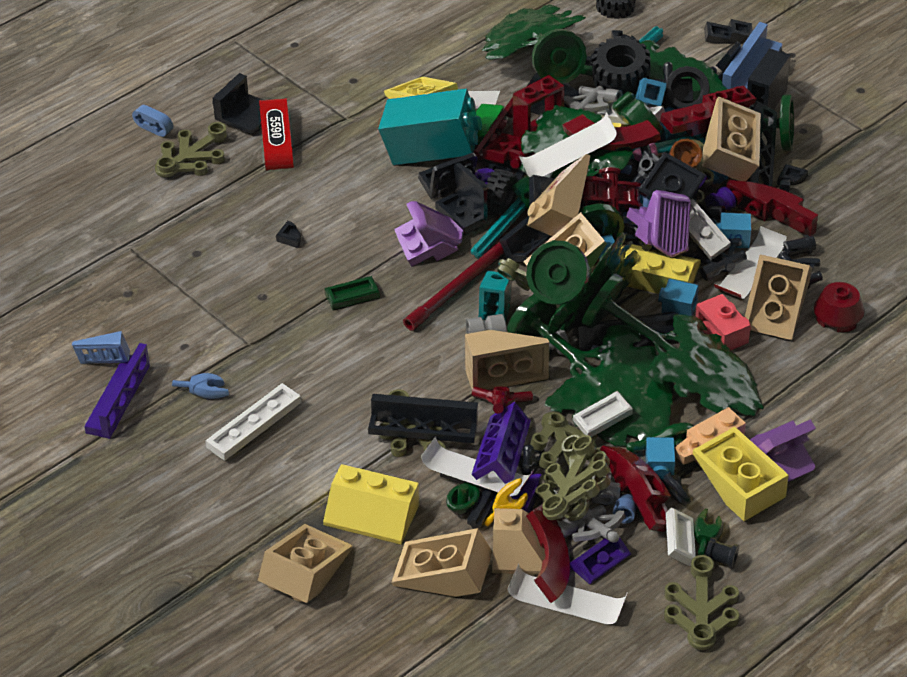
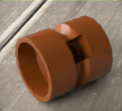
[669,139,702,169]

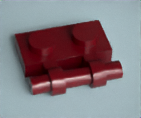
[482,133,535,168]

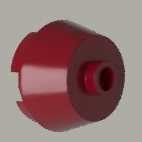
[814,282,865,332]

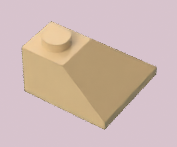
[492,508,545,575]

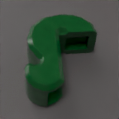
[612,92,664,135]

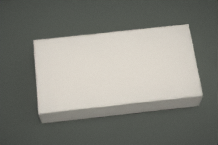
[573,391,633,437]
[666,508,696,566]

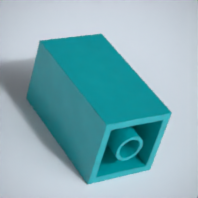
[378,88,482,165]

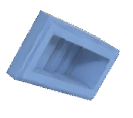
[72,331,130,364]

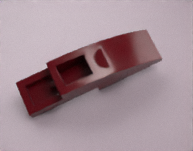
[660,85,756,137]
[727,180,818,236]
[600,445,671,532]

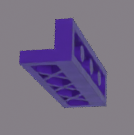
[84,343,150,439]
[471,402,531,484]

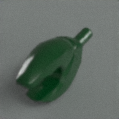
[694,508,723,555]

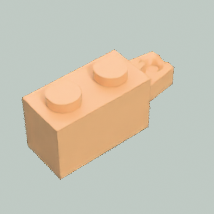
[674,407,746,468]

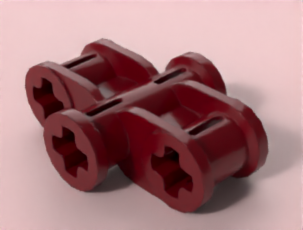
[580,167,643,217]

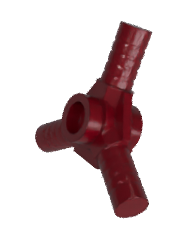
[471,386,533,414]

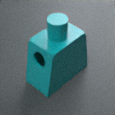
[478,271,512,322]

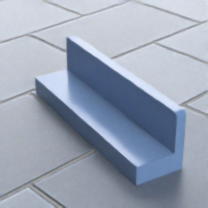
[722,22,782,89]

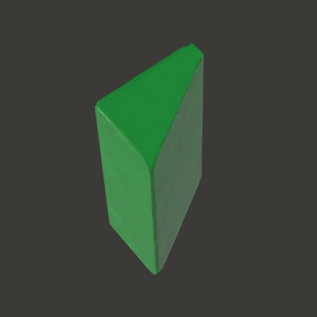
[476,104,504,145]

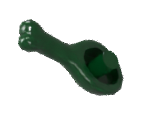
[626,422,694,454]
[446,482,480,514]

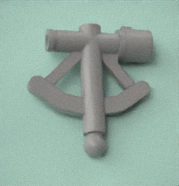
[564,86,623,112]
[558,504,625,543]

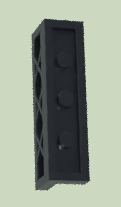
[735,101,777,187]
[499,208,581,262]
[573,312,678,351]
[368,394,478,443]

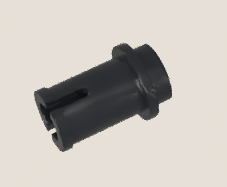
[783,234,816,256]

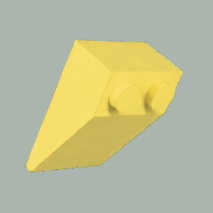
[384,77,458,99]
[692,427,789,521]

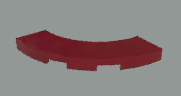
[562,114,661,150]
[526,504,570,603]

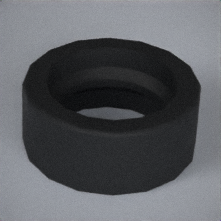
[664,66,710,109]

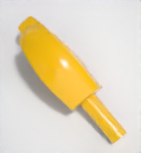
[484,478,528,527]

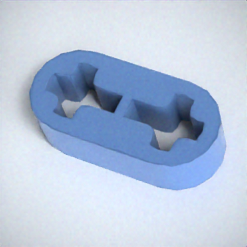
[132,105,173,137]

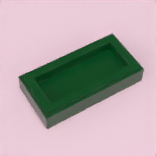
[324,276,380,310]

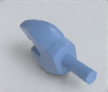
[172,373,229,399]

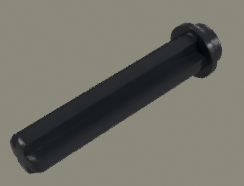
[467,488,498,529]

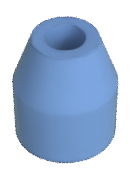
[613,494,637,523]

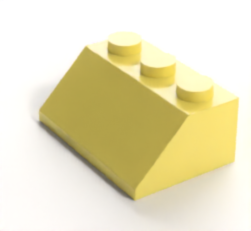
[621,244,701,294]
[323,464,420,544]

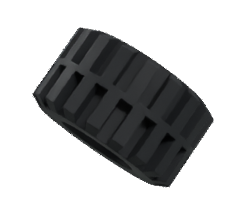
[592,36,651,95]

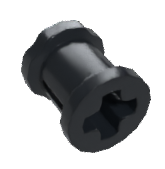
[705,537,739,569]

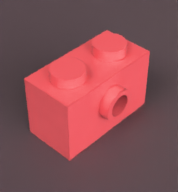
[696,294,751,351]

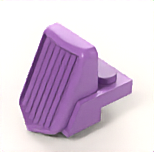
[626,190,691,257]
[394,201,464,267]
[750,419,816,482]

